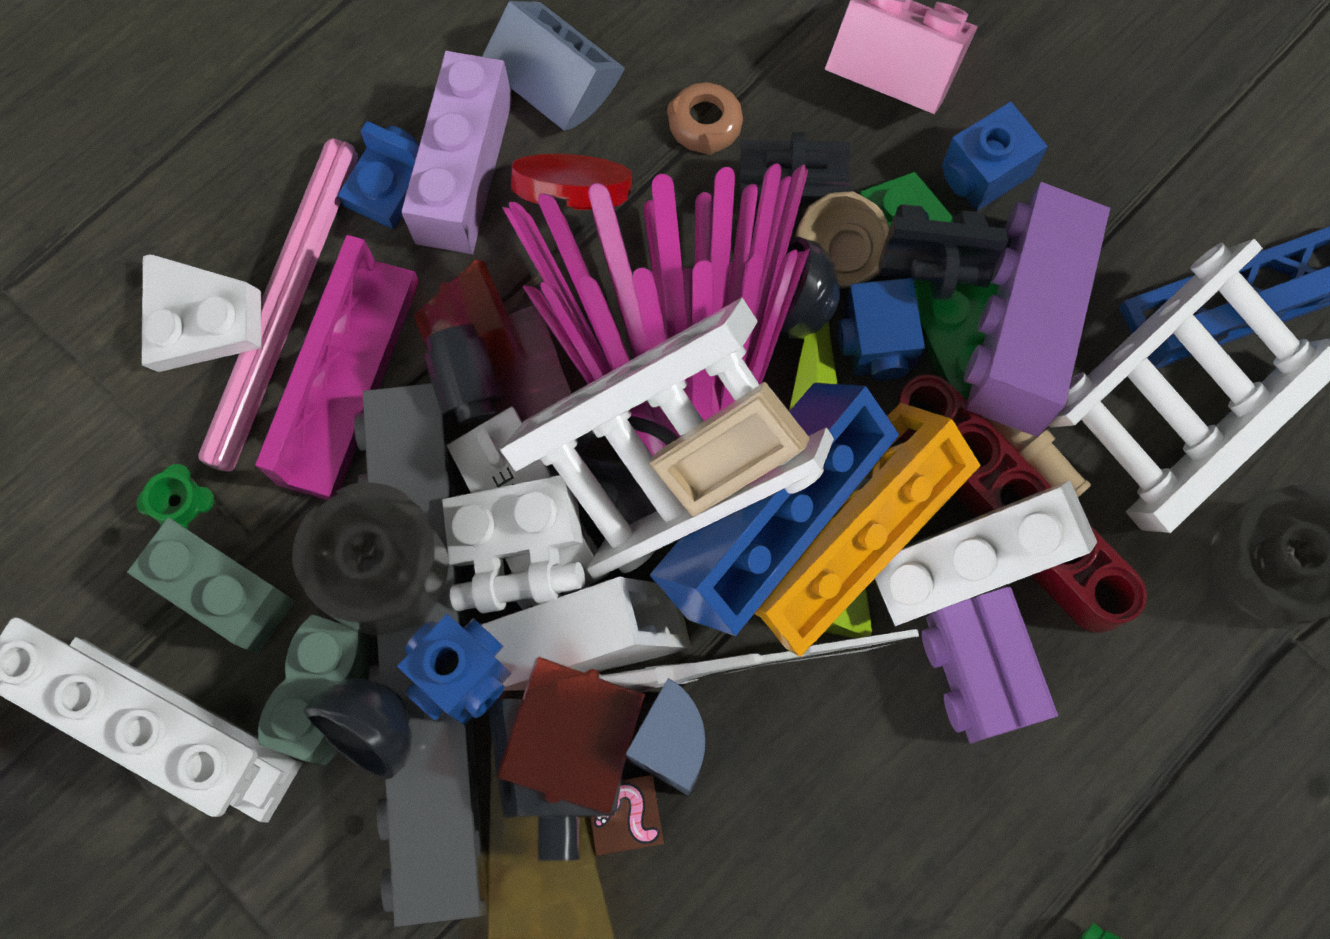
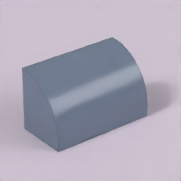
[482,1,625,131]
[626,678,705,796]

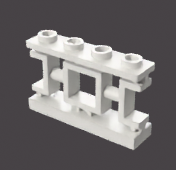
[0,618,303,822]

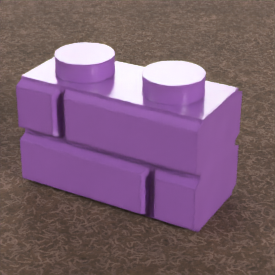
[922,587,1058,744]

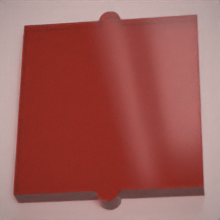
[413,260,525,376]
[497,657,645,814]

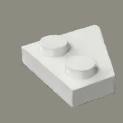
[142,254,262,372]

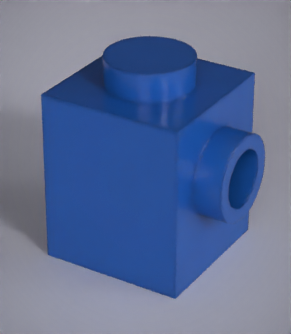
[941,102,1048,211]
[838,278,925,381]

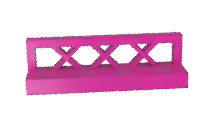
[255,235,419,503]

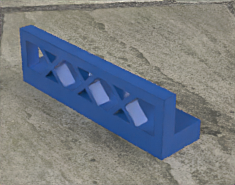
[1119,227,1330,369]

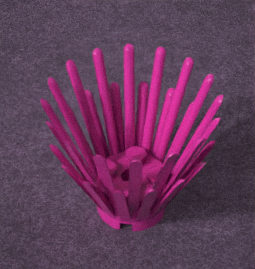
[502,163,810,456]

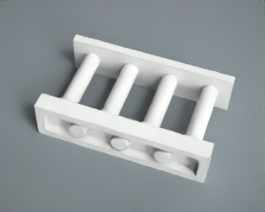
[1049,239,1330,533]
[500,298,834,579]

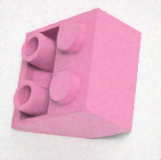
[825,0,978,114]

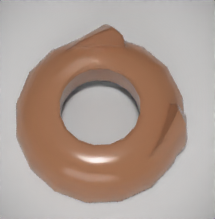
[667,82,743,155]

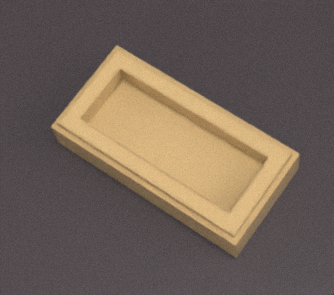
[649,382,810,518]

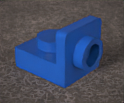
[337,121,419,230]

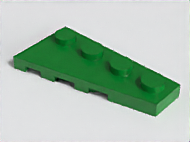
[859,172,999,401]

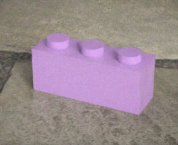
[401,51,513,255]

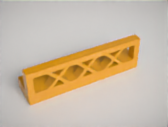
[754,403,981,657]

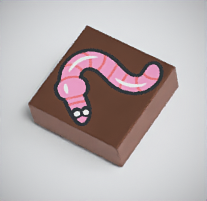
[591,775,664,856]

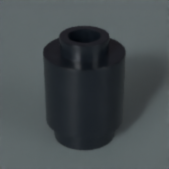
[423,324,504,424]

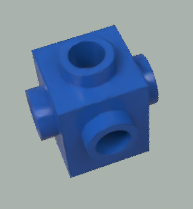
[397,614,512,725]

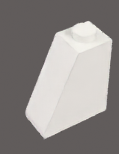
[482,577,691,690]

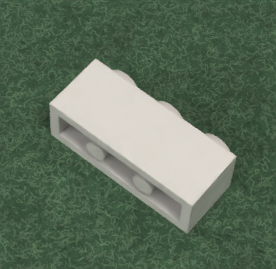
[875,480,1097,626]

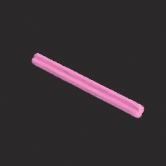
[198,138,358,472]

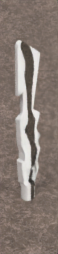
[556,629,919,701]

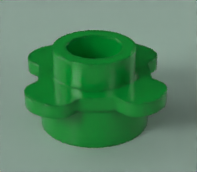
[137,464,214,530]

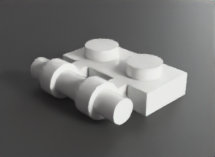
[442,475,585,613]

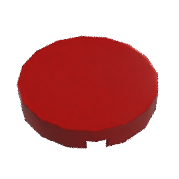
[511,154,632,210]

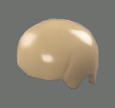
[796,192,889,289]

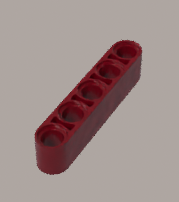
[893,375,1147,633]

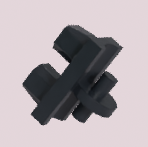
[740,132,851,208]
[878,204,1008,301]

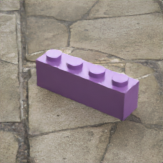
[964,182,1110,437]

